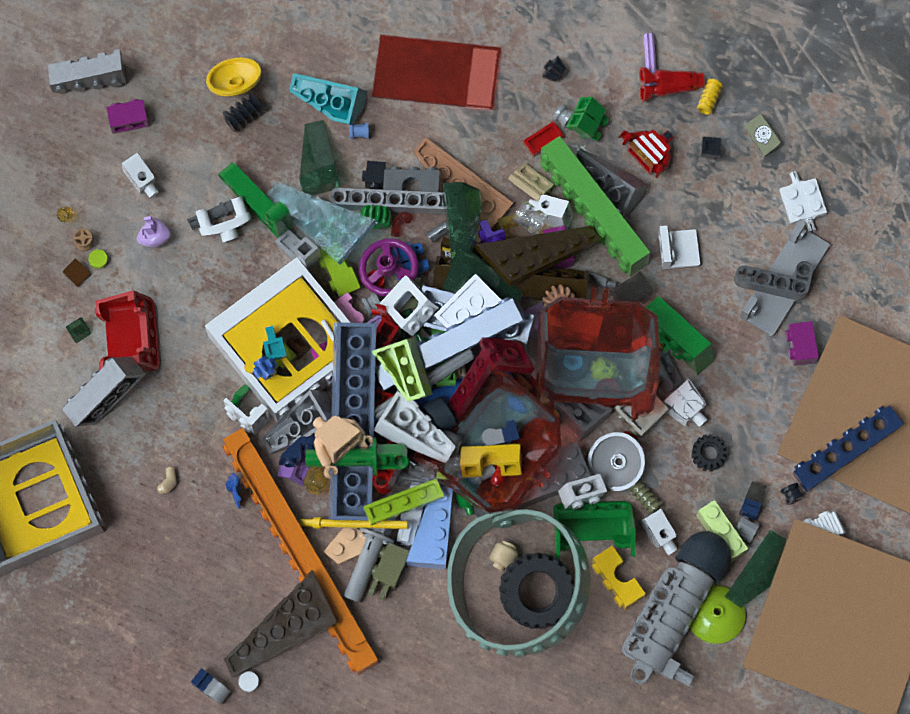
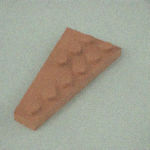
[414,137,513,243]

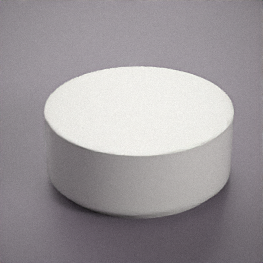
[239,672,259,692]

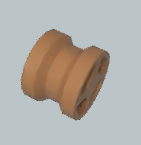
[73,229,94,251]

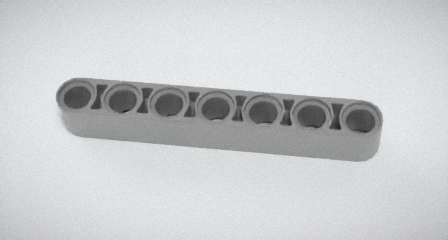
[330,188,461,215]

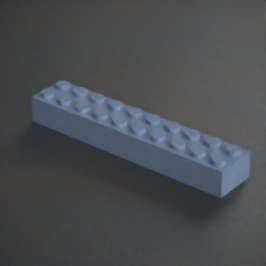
[329,322,376,520]

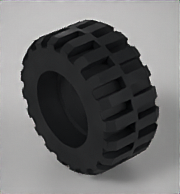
[499,552,575,629]

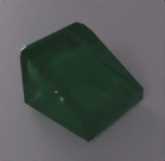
[66,317,91,343]

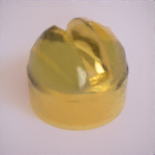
[57,206,74,222]

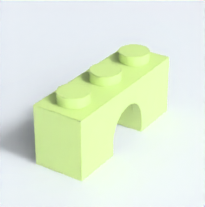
[696,500,748,563]

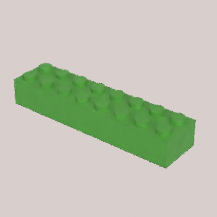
[540,136,650,277]

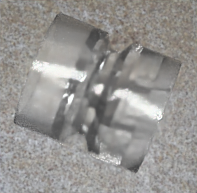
[512,201,548,235]

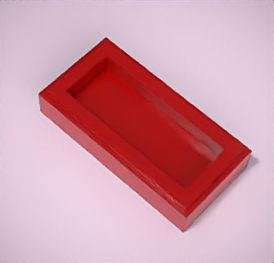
[523,121,564,157]

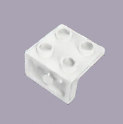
[658,226,700,269]
[223,398,271,435]

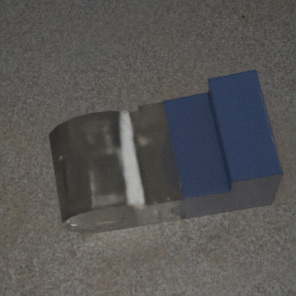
[739,481,767,521]

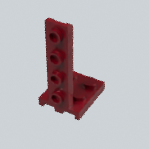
[447,337,535,419]

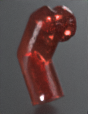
[391,212,412,237]

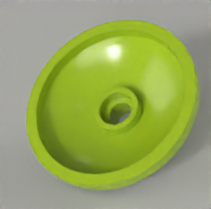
[689,585,746,644]

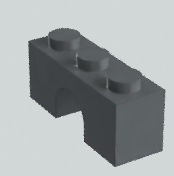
[383,167,444,193]

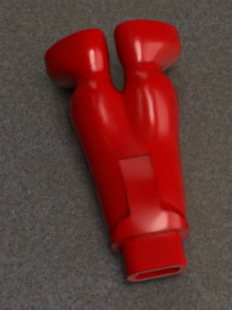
[639,67,704,102]

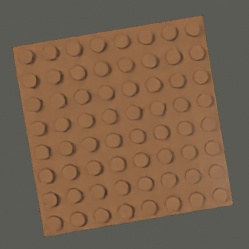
[777,315,910,514]
[742,519,910,714]

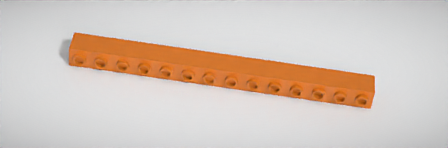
[222,428,379,675]

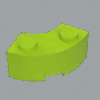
[318,241,360,297]

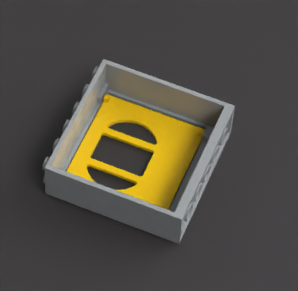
[0,419,105,576]

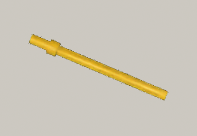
[299,517,410,529]

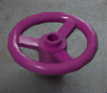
[359,238,419,296]

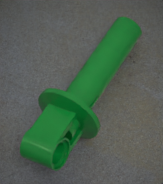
[306,438,408,476]

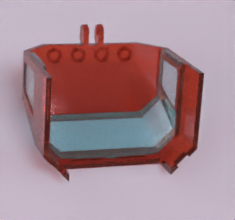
[536,287,661,422]
[413,369,562,514]

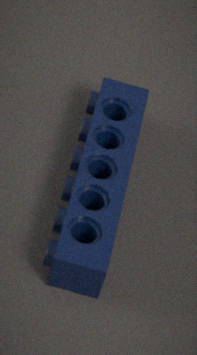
[792,405,903,492]

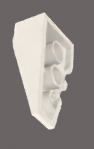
[374,391,456,463]

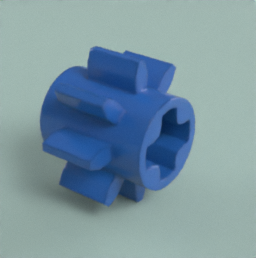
[253,356,277,380]

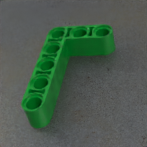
[218,162,293,238]

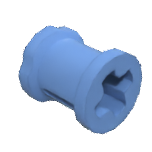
[350,123,369,139]

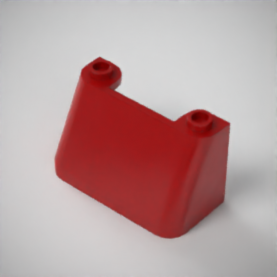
[95,290,160,372]

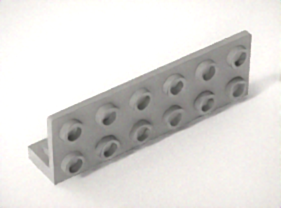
[740,219,830,336]

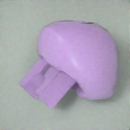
[137,216,171,248]

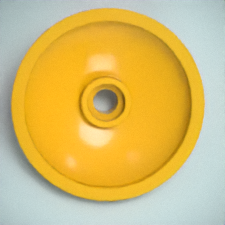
[206,57,261,97]

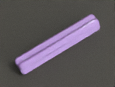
[644,33,657,86]

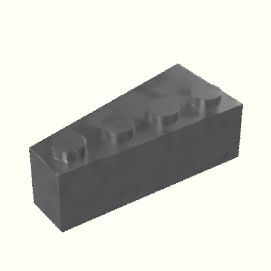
[48,49,126,94]

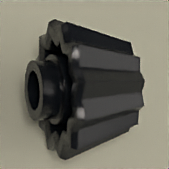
[542,56,566,82]

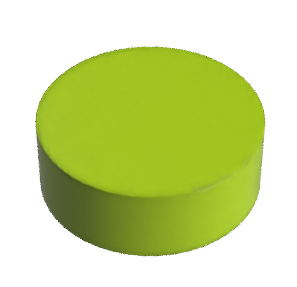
[88,249,108,269]

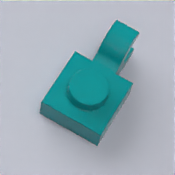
[263,326,287,360]

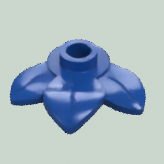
[225,472,241,509]

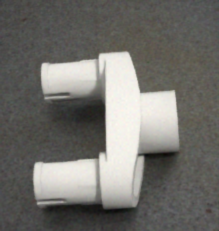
[196,196,252,242]

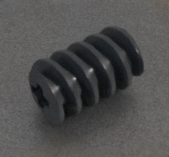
[223,93,265,133]

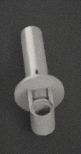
[343,516,397,603]

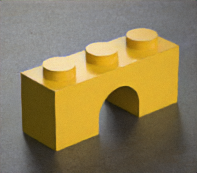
[460,444,522,478]
[591,546,646,610]

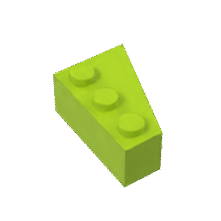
[371,338,432,402]

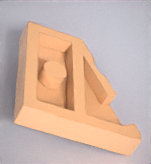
[323,528,367,565]

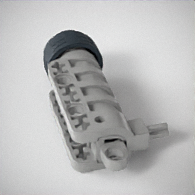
[621,531,731,686]

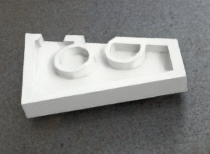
[435,274,502,327]

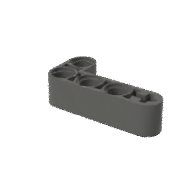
[734,261,813,301]

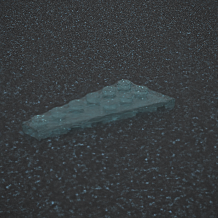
[266,183,377,265]

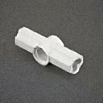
[397,485,423,546]

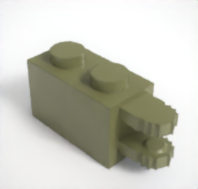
[368,542,410,601]

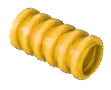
[697,79,723,115]

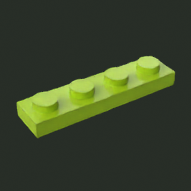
[363,479,444,526]

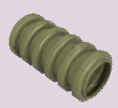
[628,479,663,515]

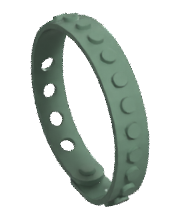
[447,508,591,657]

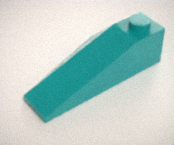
[289,73,368,125]

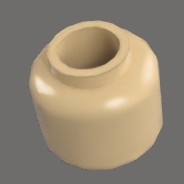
[489,541,518,571]

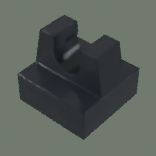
[701,136,721,159]

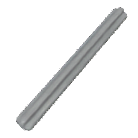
[374,349,474,419]

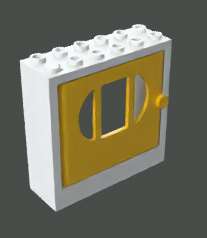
[205,257,350,422]

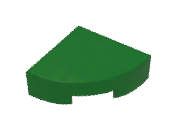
[231,384,250,408]

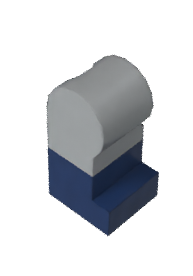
[481,419,519,446]
[191,668,230,705]

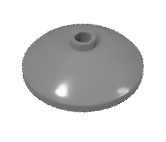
[588,432,646,491]

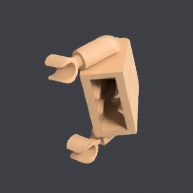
[313,416,373,478]

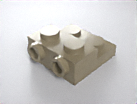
[615,381,670,437]

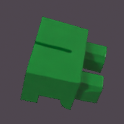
[566,97,609,141]

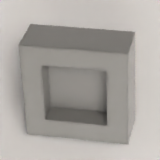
[735,516,759,543]

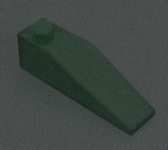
[299,120,340,197]
[442,182,482,261]
[443,248,523,305]
[725,529,787,608]

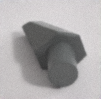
[590,272,618,291]

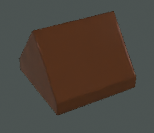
[286,335,310,360]

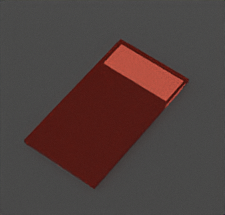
[371,35,501,110]

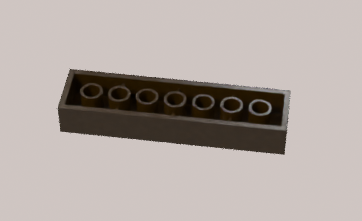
[432,256,588,305]

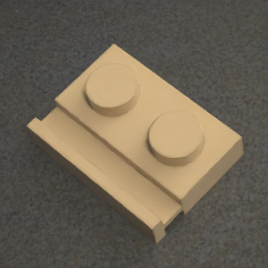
[508,163,554,201]

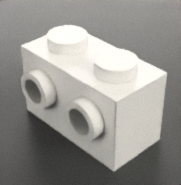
[558,474,607,509]

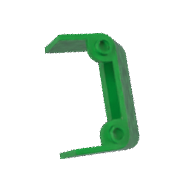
[553,501,635,559]

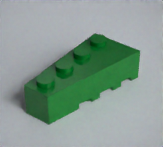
[642,296,714,375]

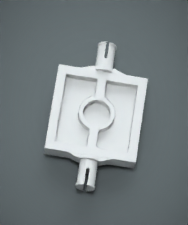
[779,171,827,233]

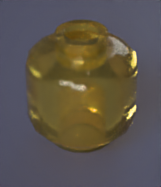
[303,467,330,495]

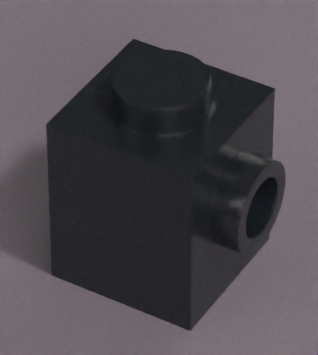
[362,161,386,190]

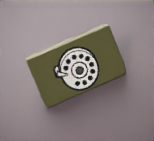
[744,114,781,157]

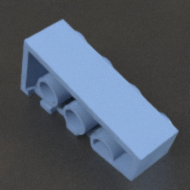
[406,487,453,570]

